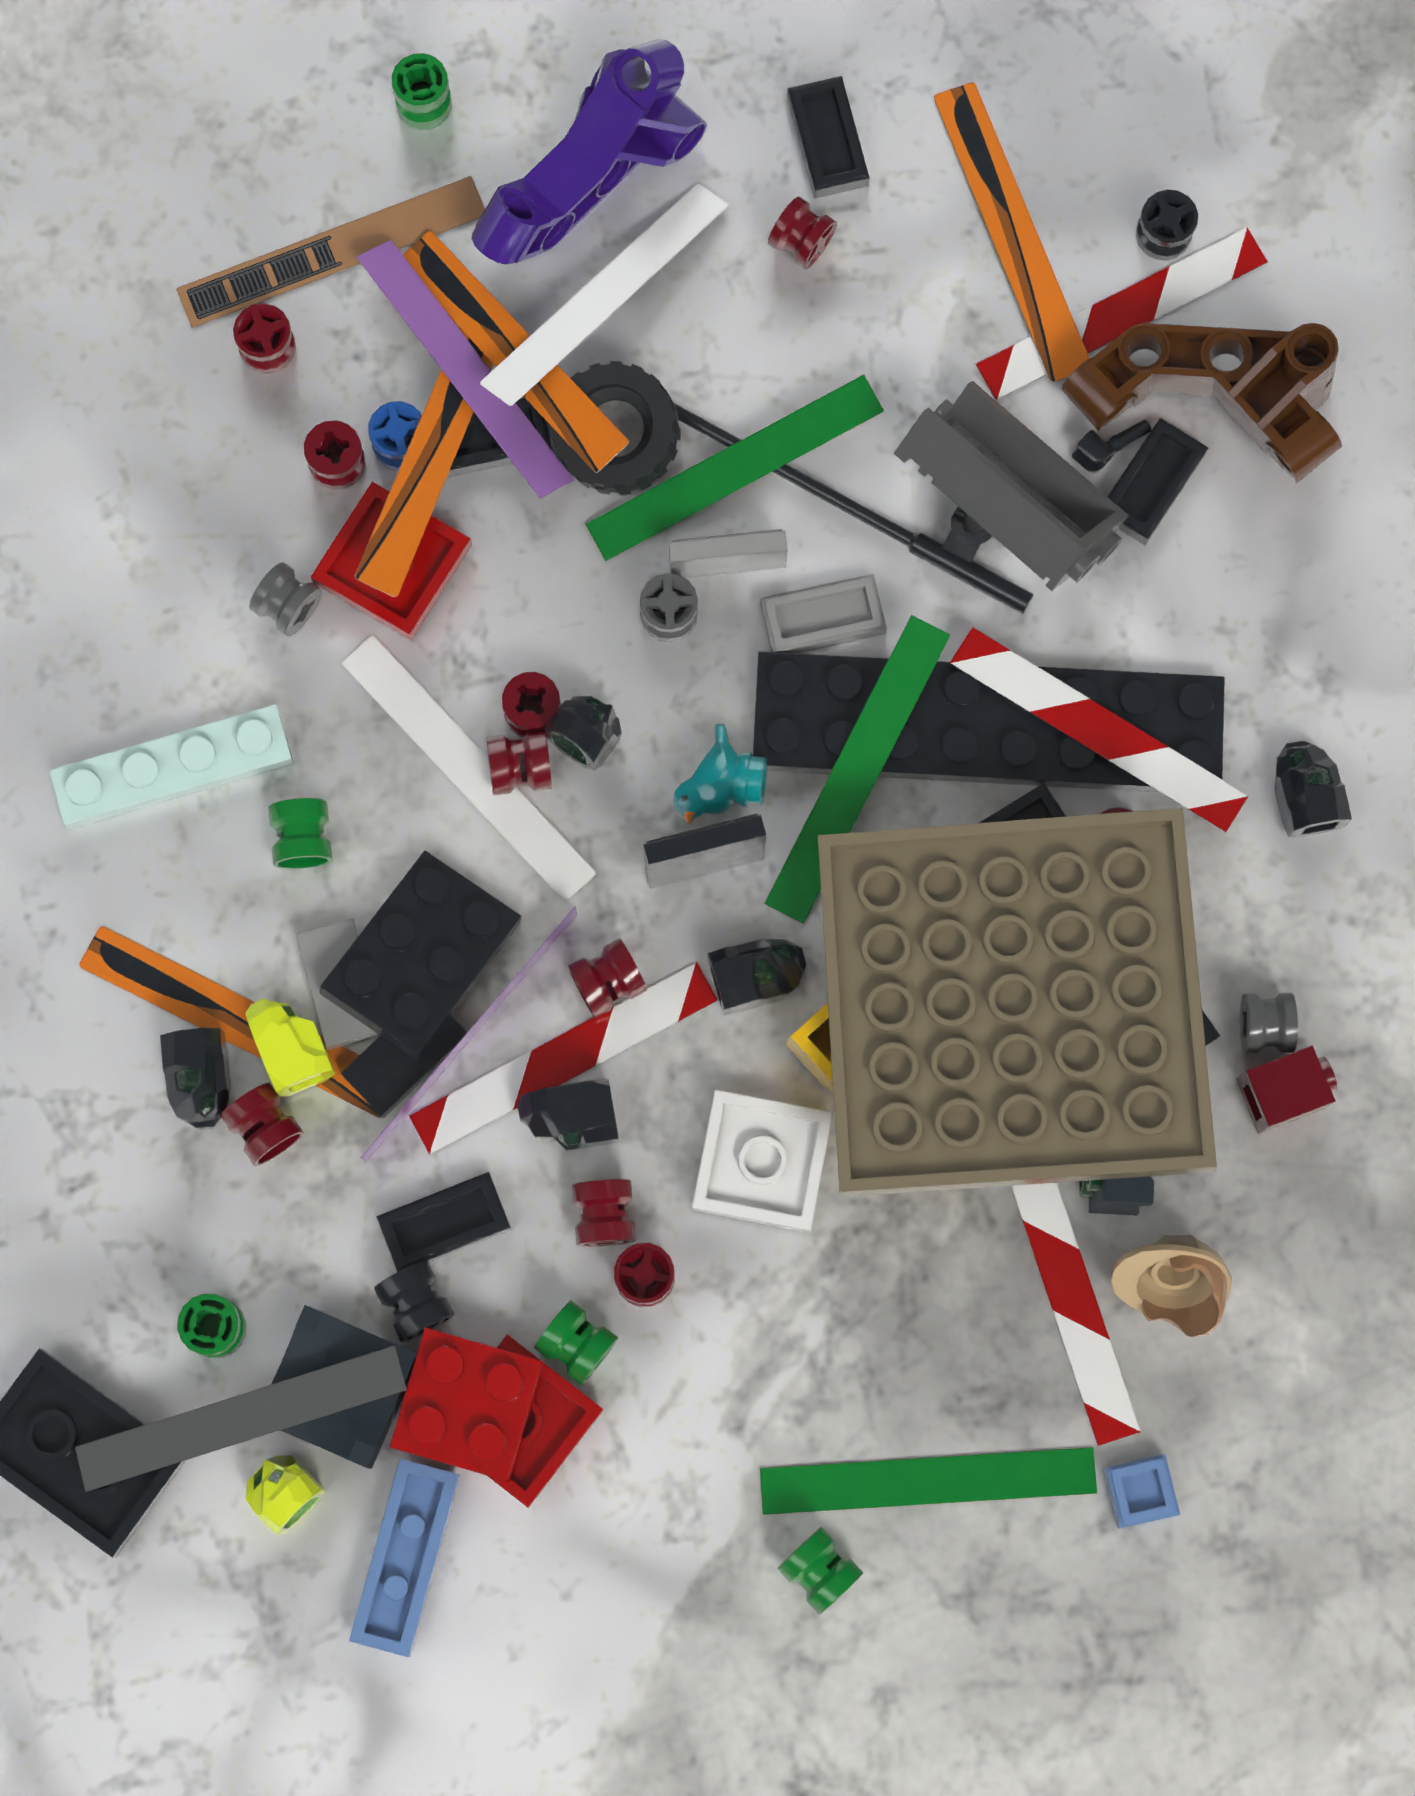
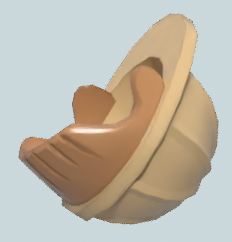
[1111,1234,1232,1338]

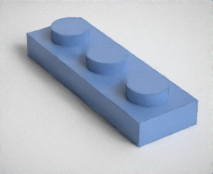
[349,1458,461,1657]

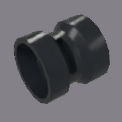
[374,1260,455,1343]

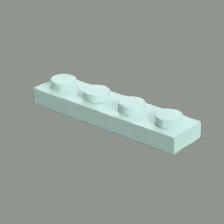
[49,704,294,830]

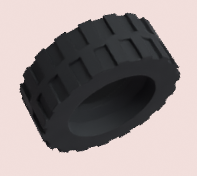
[549,361,681,495]

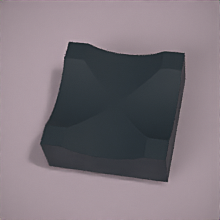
[271,1305,417,1469]

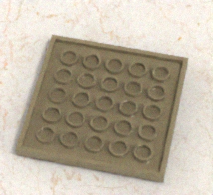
[818,808,1217,1197]

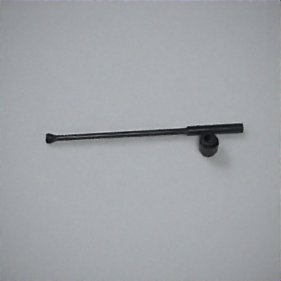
[674,403,1034,614]

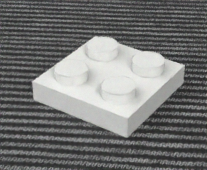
[692,1090,833,1233]

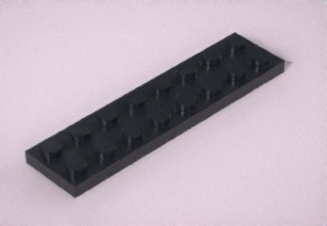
[753,652,1225,792]

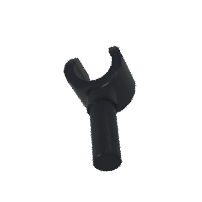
[1071,419,1151,473]

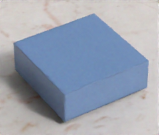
[1103,1454,1180,1529]

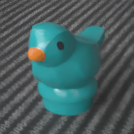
[673,724,767,824]

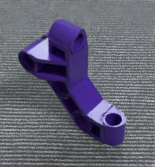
[471,39,707,265]

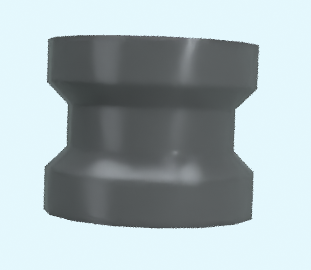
[249,562,322,636]
[640,573,698,642]
[1240,993,1298,1053]

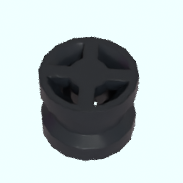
[1135,189,1198,261]

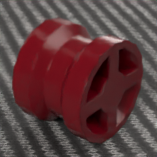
[768,196,837,270]
[233,303,296,374]
[304,420,366,490]
[502,672,561,738]

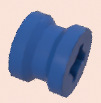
[368,401,422,471]

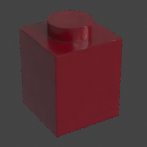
[1236,1045,1337,1134]

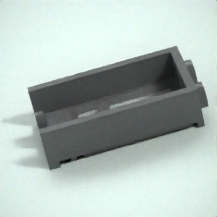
[893,381,1129,591]

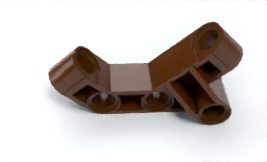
[1061,323,1342,483]

